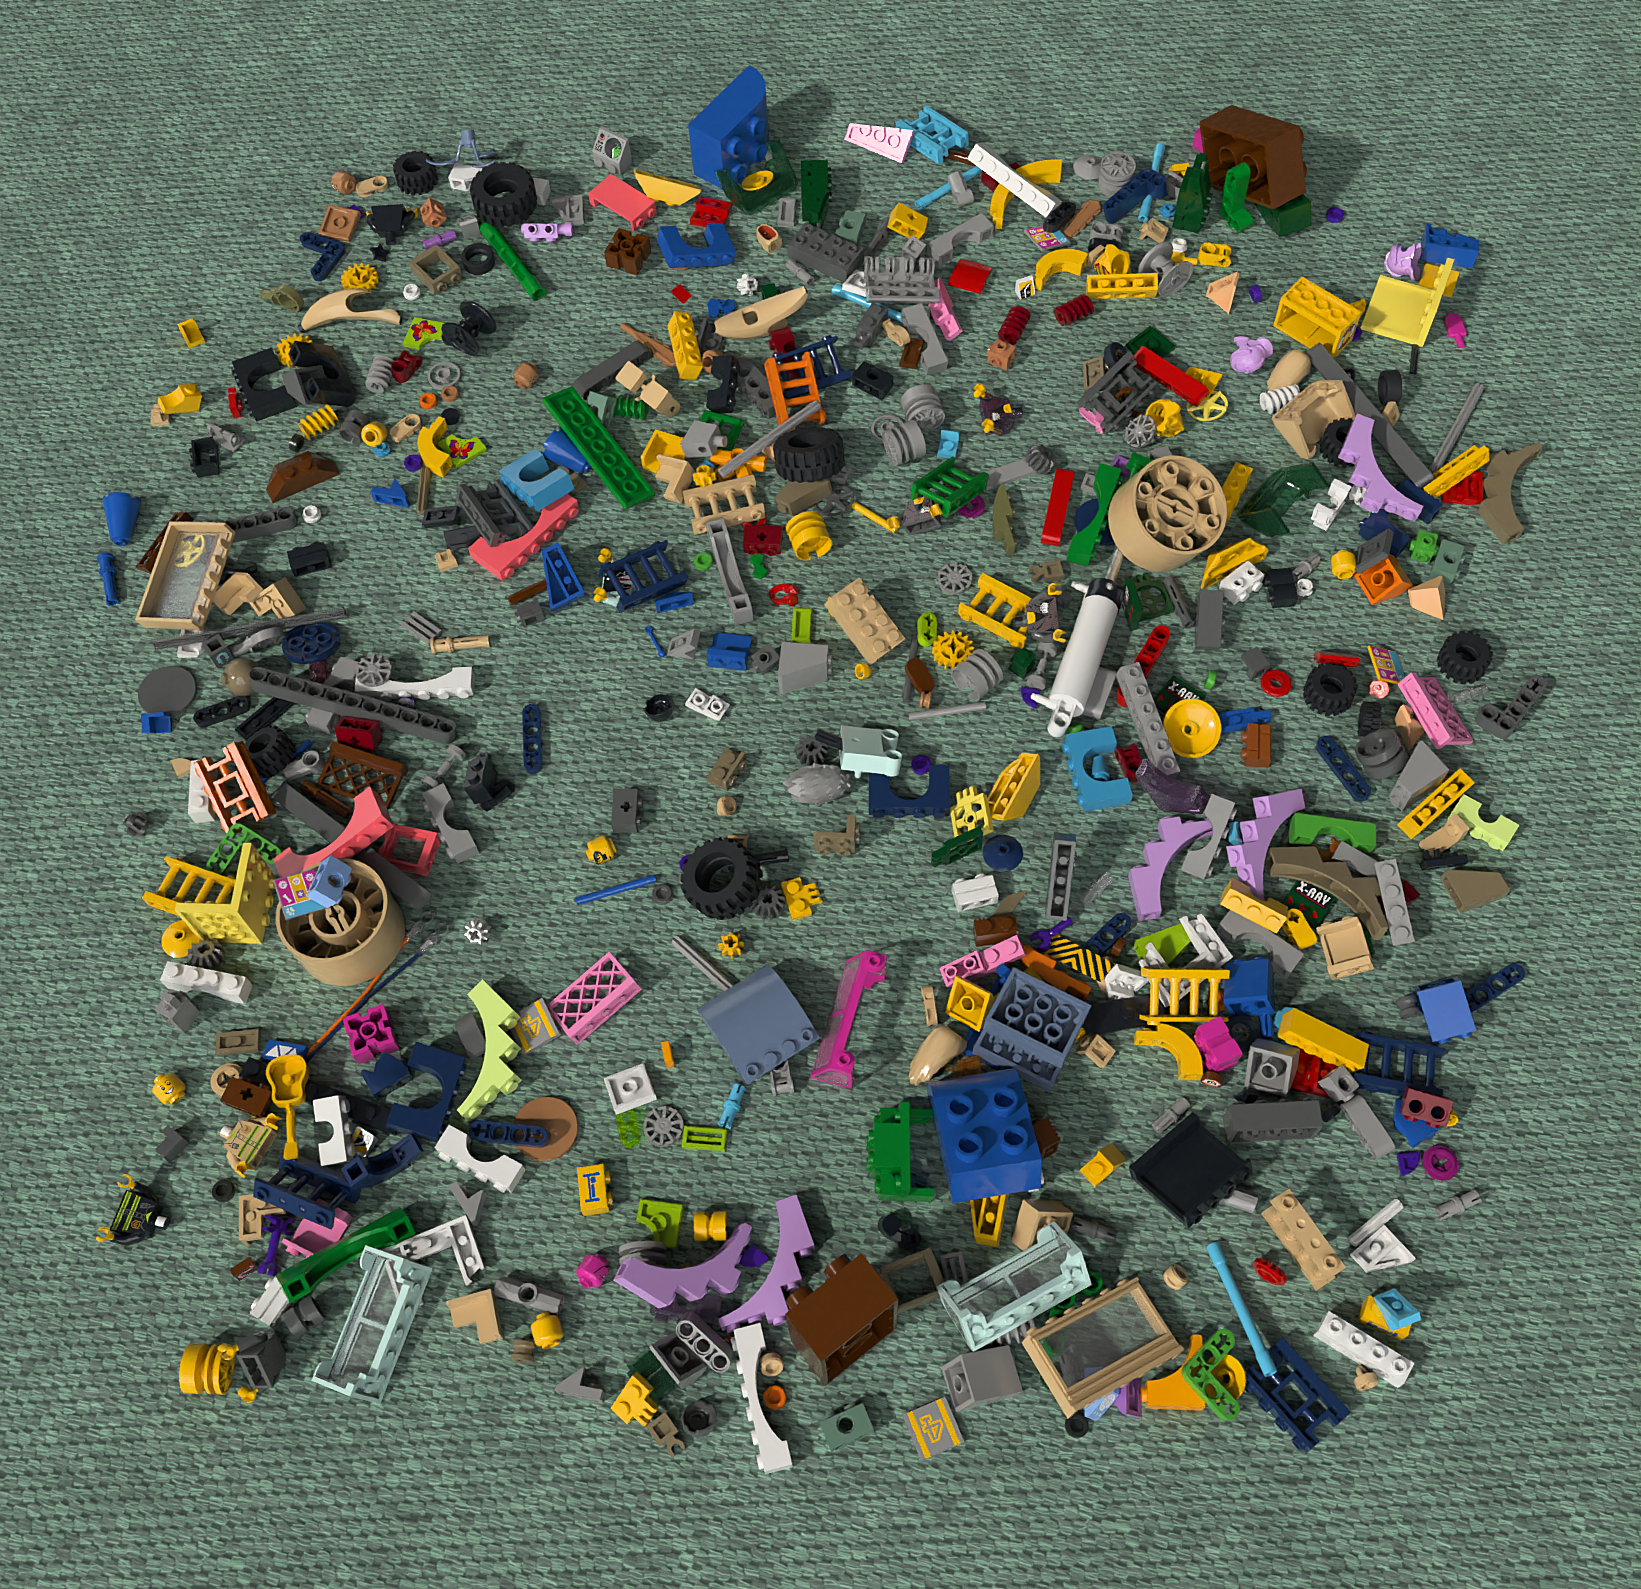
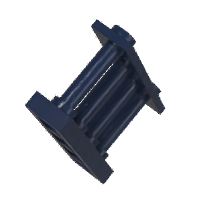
[772,335,852,399]
[598,540,688,613]
[1352,1031,1446,1097]
[253,1152,361,1229]

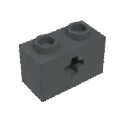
[611,789,643,832]

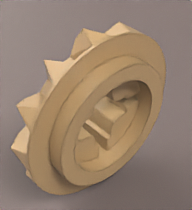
[211,1063,242,1097]

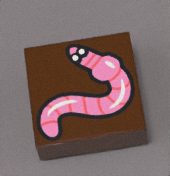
[230,1257,259,1281]

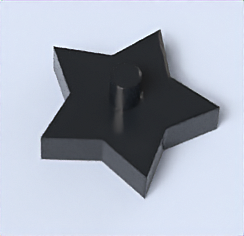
[369,244,390,262]
[1233,1087,1259,1104]

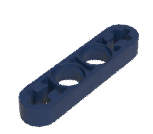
[522,704,542,774]
[1316,736,1371,802]
[1070,913,1131,974]
[1465,963,1525,1014]
[469,1120,551,1148]

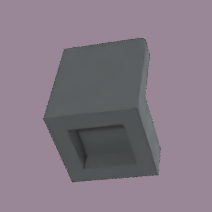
[1241,647,1270,681]
[156,1125,189,1163]

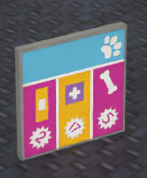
[1024,225,1071,251]
[273,868,327,920]

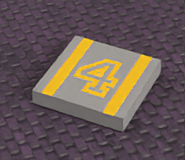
[511,998,562,1056]
[902,1397,964,1461]

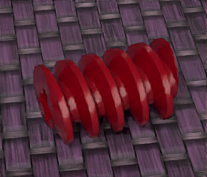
[1054,294,1094,326]
[998,306,1031,345]

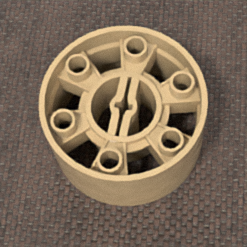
[1108,456,1227,572]
[276,858,405,986]

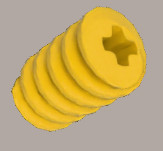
[297,404,339,441]

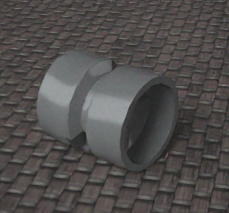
[338,410,370,444]
[282,1295,326,1339]

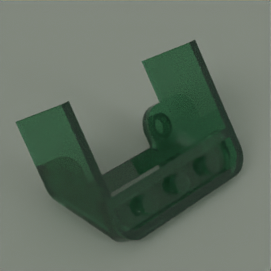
[715,139,798,215]
[1237,462,1329,537]

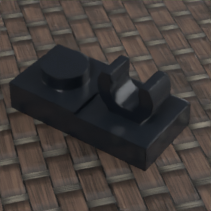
[422,505,461,528]
[443,525,483,550]
[1420,849,1468,871]

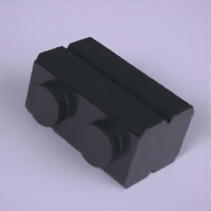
[287,542,332,577]

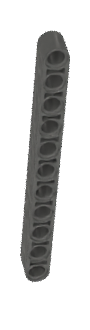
[1305,342,1435,489]
[249,667,456,744]
[271,782,433,912]

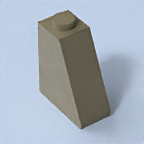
[775,478,833,516]
[1440,870,1510,914]

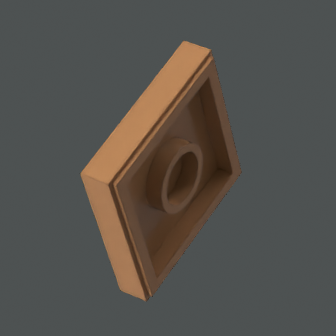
[318,205,361,242]

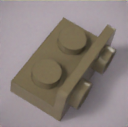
[1083,356,1111,393]
[706,748,748,791]

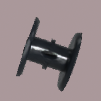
[441,300,497,356]

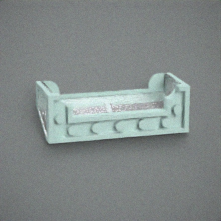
[937,1221,1092,1352]
[311,1245,432,1404]

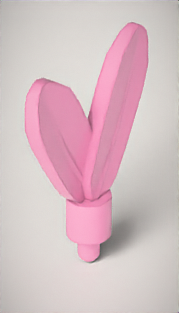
[1079,407,1104,434]

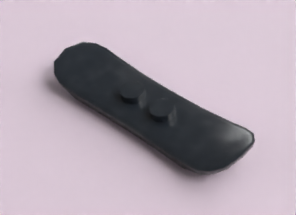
[1082,992,1190,1035]

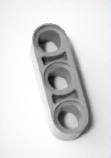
[1082,666,1117,720]
[1339,1095,1395,1160]
[676,1312,734,1373]

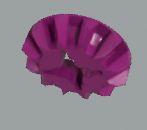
[957,495,985,519]
[1421,1146,1459,1182]

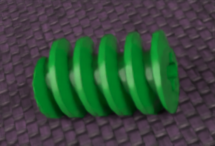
[612,393,649,421]

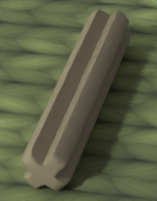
[416,467,431,515]

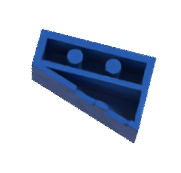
[1420,223,1479,268]
[542,542,585,613]

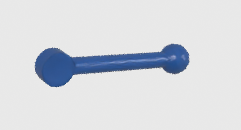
[645,626,666,657]

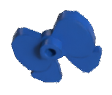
[708,298,735,318]

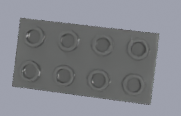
[788,222,864,283]
[1223,1098,1323,1143]

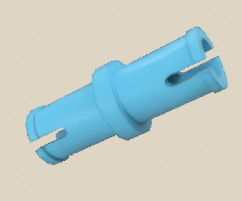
[718,1084,746,1129]

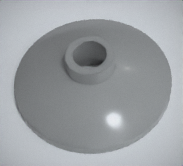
[1073,155,1102,179]

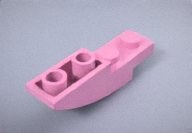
[928,278,963,342]
[939,935,1027,987]

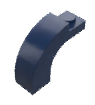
[341,1133,424,1188]

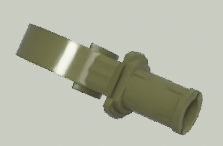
[260,284,304,312]

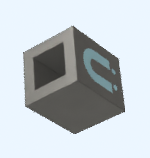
[201,634,234,668]

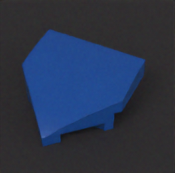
[1393,1098,1440,1148]

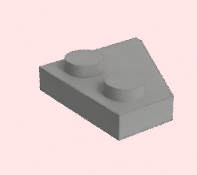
[550,195,584,225]

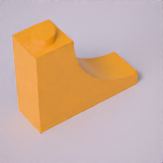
[1141,1335,1205,1411]

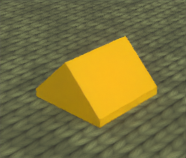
[945,975,995,1032]

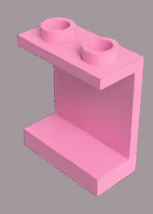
[282,1199,353,1259]

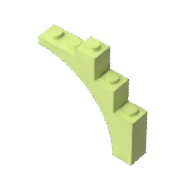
[457,979,522,1121]

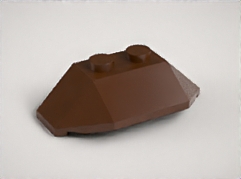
[266,451,340,503]

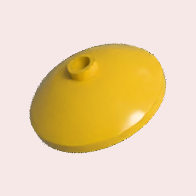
[1162,699,1221,758]

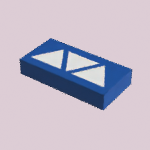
[261,1040,309,1062]

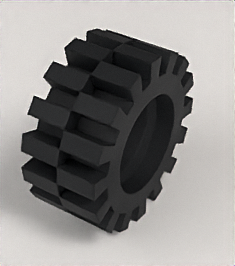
[1357,701,1382,737]

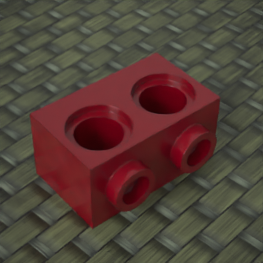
[1399,1085,1454,1128]

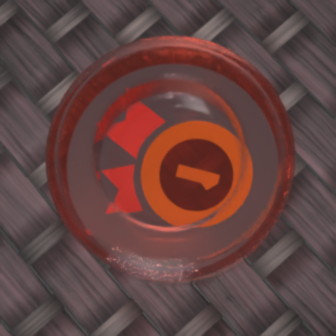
[1369,680,1390,699]

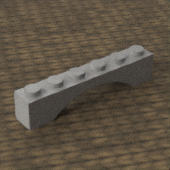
[706,518,753,625]

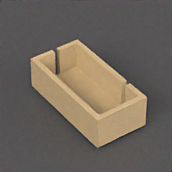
[824,577,905,666]

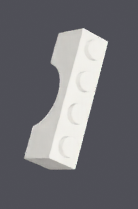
[160,961,253,1004]
[435,1125,525,1193]

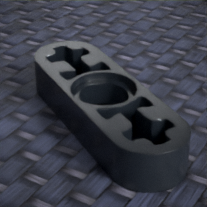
[1043,202,1076,233]
[193,696,251,728]

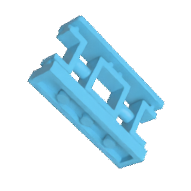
[895,105,969,165]

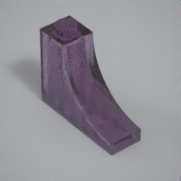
[1135,759,1209,814]

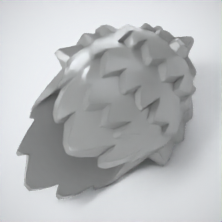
[783,763,851,806]

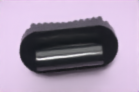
[479,780,515,812]

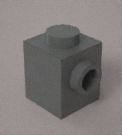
[751,643,780,674]

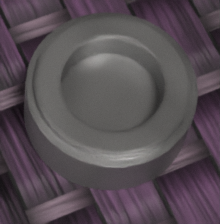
[652,884,673,905]

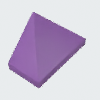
[1113,1377,1141,1417]

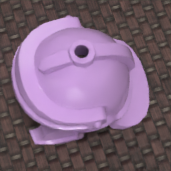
[1384,243,1422,282]
[1230,336,1273,374]

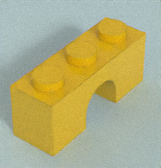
[1220,878,1288,934]

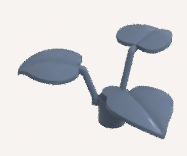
[426,130,499,168]

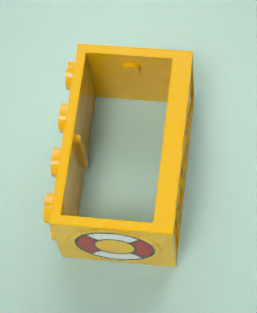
[1273,277,1361,359]

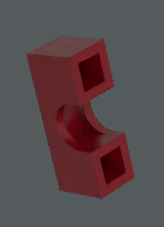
[768,327,802,380]

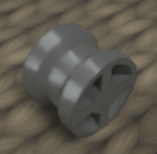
[1395,995,1422,1019]

